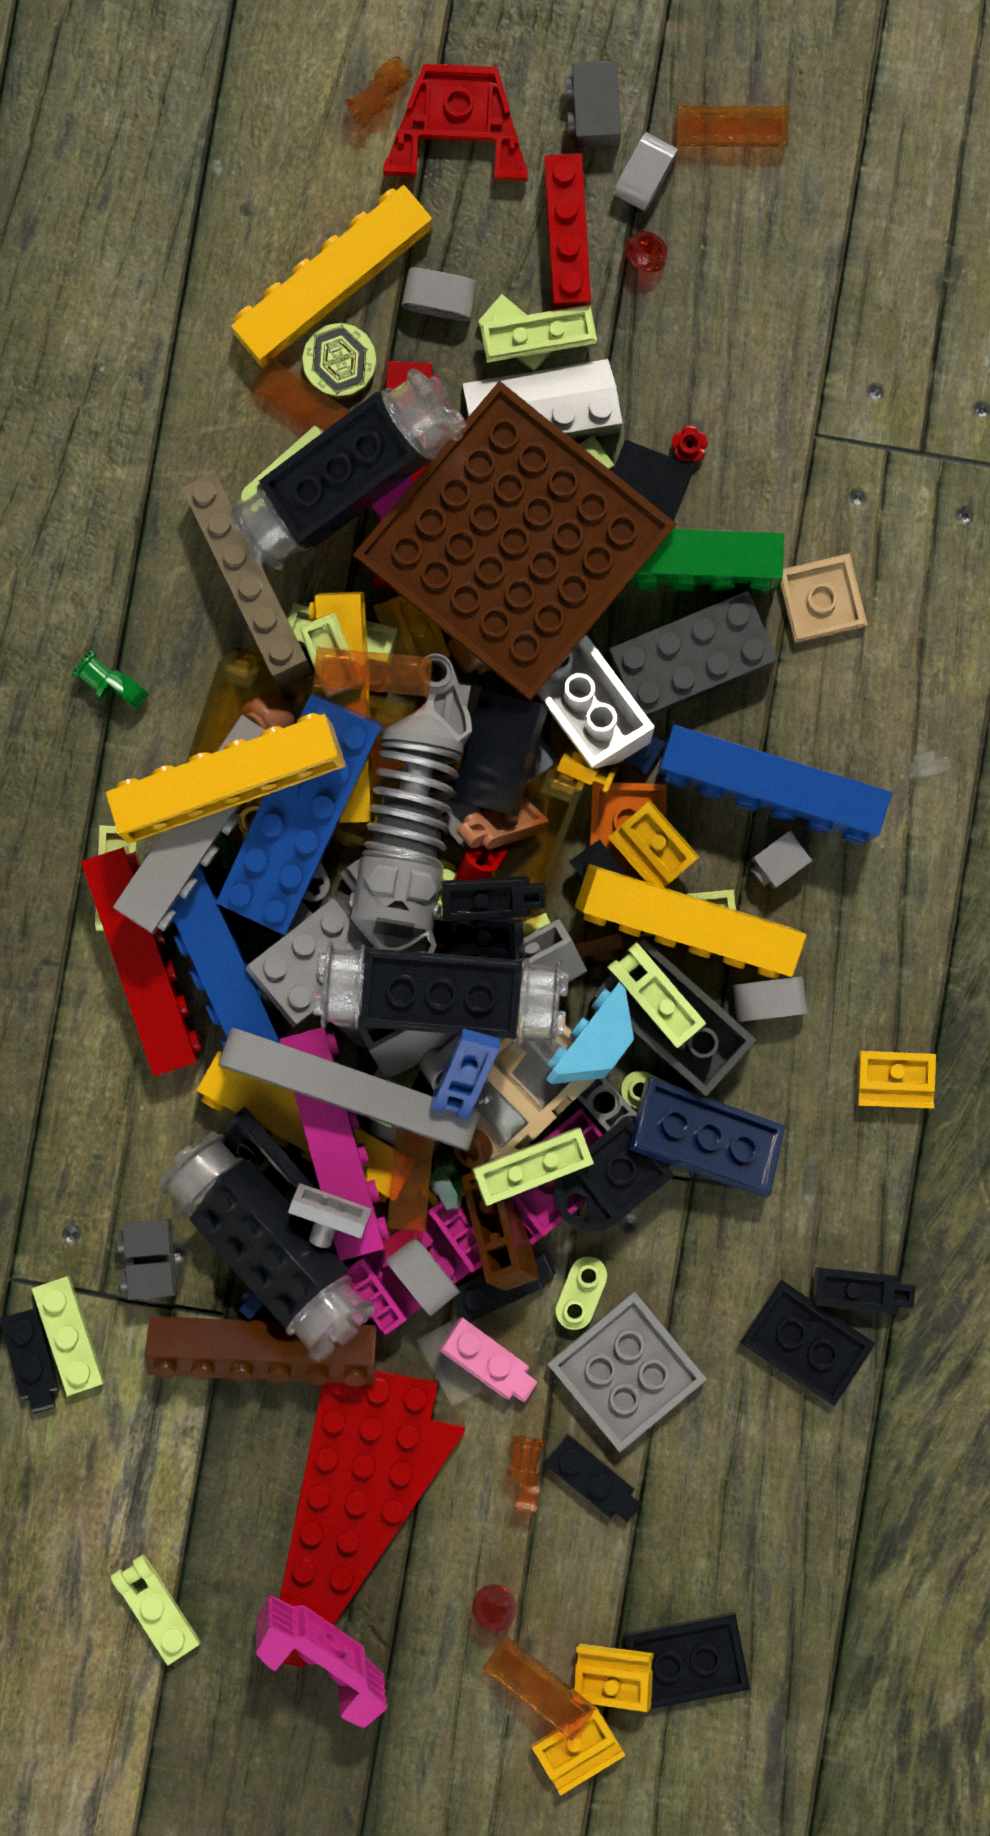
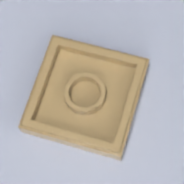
[779,553,868,644]

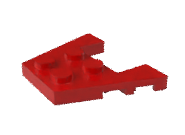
[383,63,528,182]

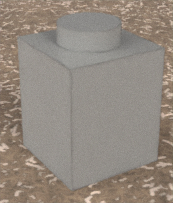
[750,831,812,890]

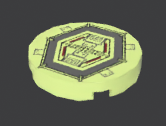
[302,323,377,399]

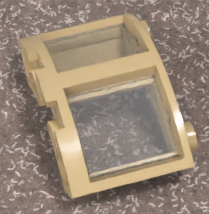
[473,1002,595,1163]

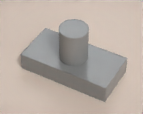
[288,1183,372,1248]

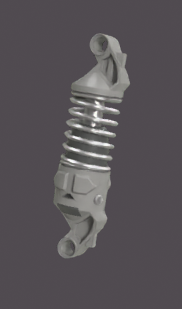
[349,654,472,993]

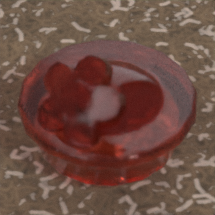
[625,231,667,272]
[472,1584,516,1633]

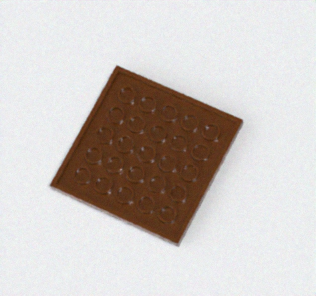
[353,380,676,702]

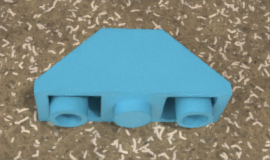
[546,983,634,1084]

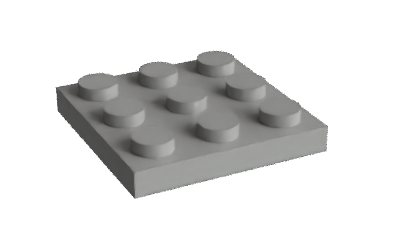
[547,1291,707,1452]

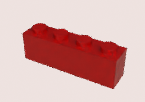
[544,153,591,310]

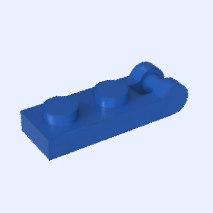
[430,1029,500,1119]

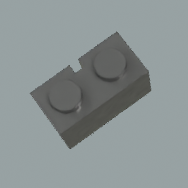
[565,61,621,148]
[117,1218,177,1300]

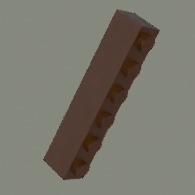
[145,1316,378,1387]

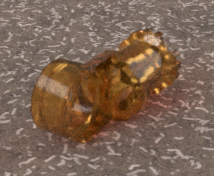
[344,56,412,129]
[506,1435,545,1515]

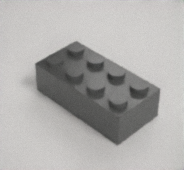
[608,591,778,718]
[592,939,757,1096]

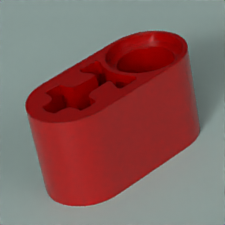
[453,844,509,880]

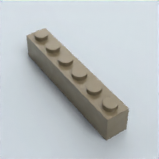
[181,472,314,692]

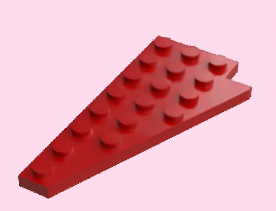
[280,1369,465,1668]

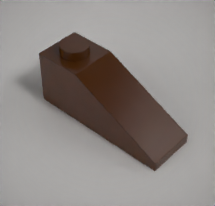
[461,1172,540,1291]

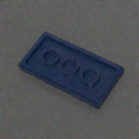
[629,1077,785,1198]

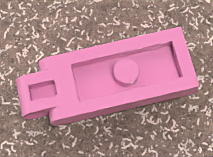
[438,1318,538,1402]

